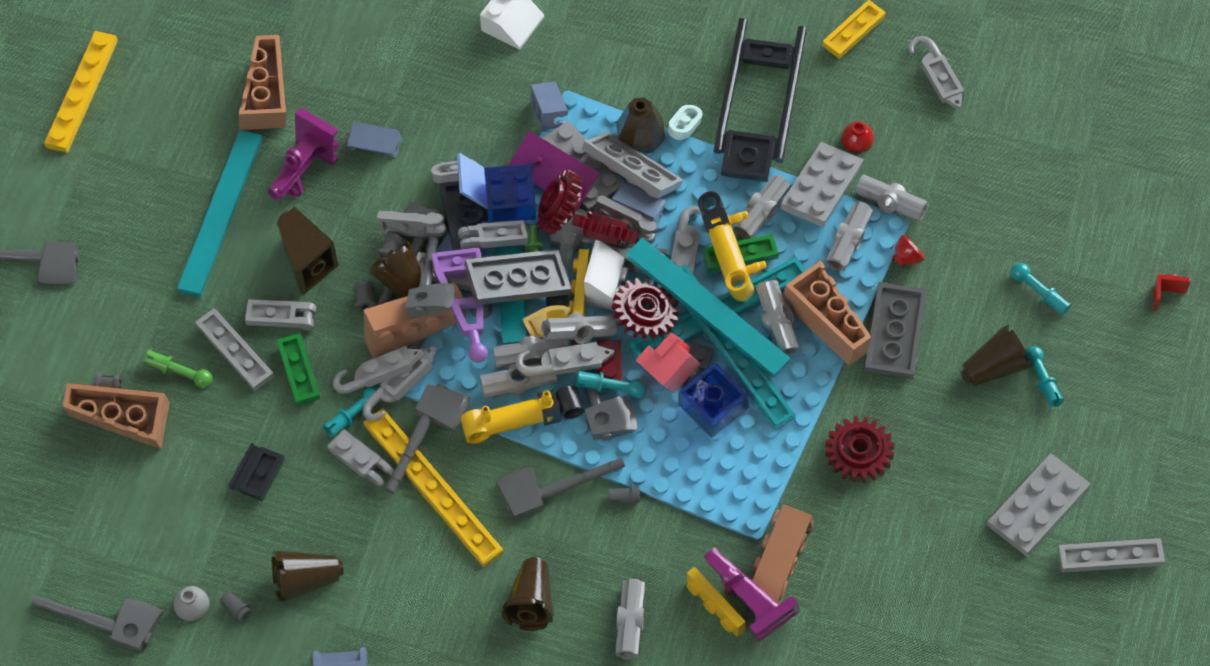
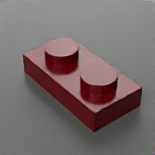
[597,340,622,381]

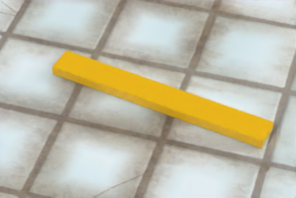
[363,408,504,568]

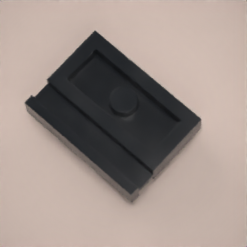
[229,443,285,501]

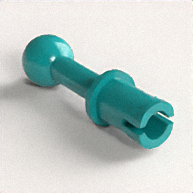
[1011,263,1071,316]
[1024,346,1064,408]
[575,371,647,398]
[322,386,381,438]

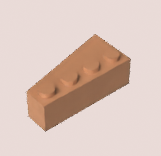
[239,35,286,130]
[783,261,871,366]
[363,282,466,359]
[62,383,170,449]
[752,504,814,604]

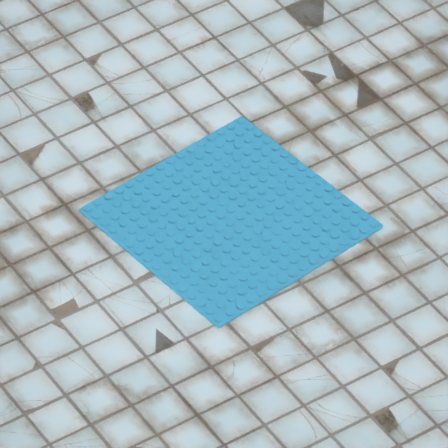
[404,91,910,541]

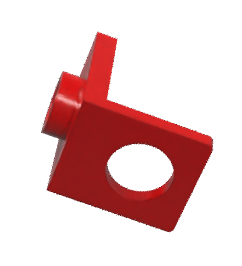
[1153,274,1191,311]

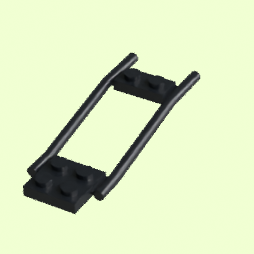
[713,18,807,182]

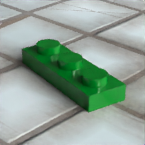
[702,234,779,273]
[277,333,321,406]

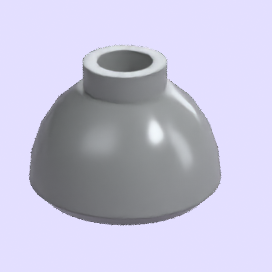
[174,586,210,621]

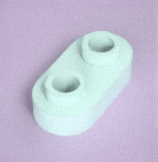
[668,105,702,140]

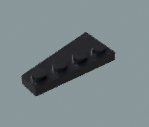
[439,181,484,251]

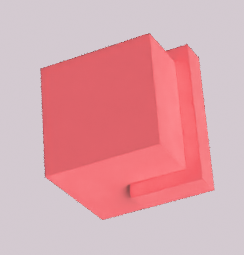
[636,332,700,393]

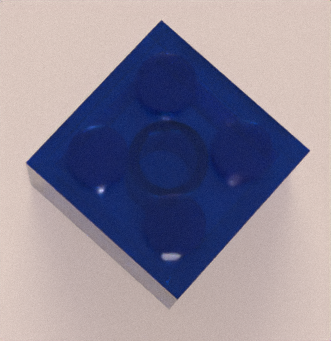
[484,164,536,223]
[678,362,749,438]

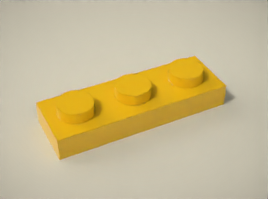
[822,0,886,59]
[569,249,589,316]
[686,567,746,637]

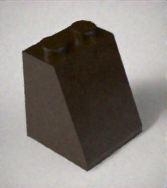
[277,207,339,295]

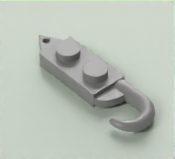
[908,36,964,110]
[671,206,702,274]
[516,342,614,377]
[333,346,424,394]
[363,346,437,421]

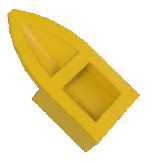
[522,305,571,338]

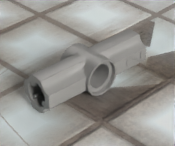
[734,175,790,239]
[855,175,929,221]
[826,201,873,271]
[756,280,799,355]
[541,312,617,344]
[493,336,568,369]
[480,363,557,398]
[616,579,645,659]

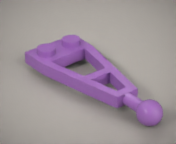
[431,247,488,363]

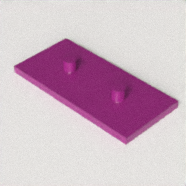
[507,131,600,210]

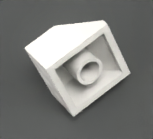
[480,0,544,50]
[584,240,628,311]

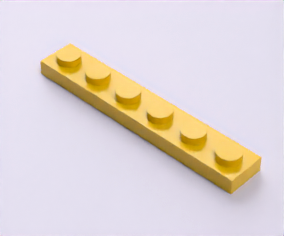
[44,31,118,153]

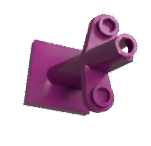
[267,108,338,200]
[703,547,800,643]

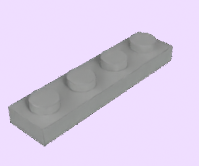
[195,308,274,391]
[1058,538,1165,573]

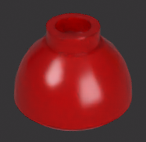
[841,121,874,153]
[892,235,925,267]

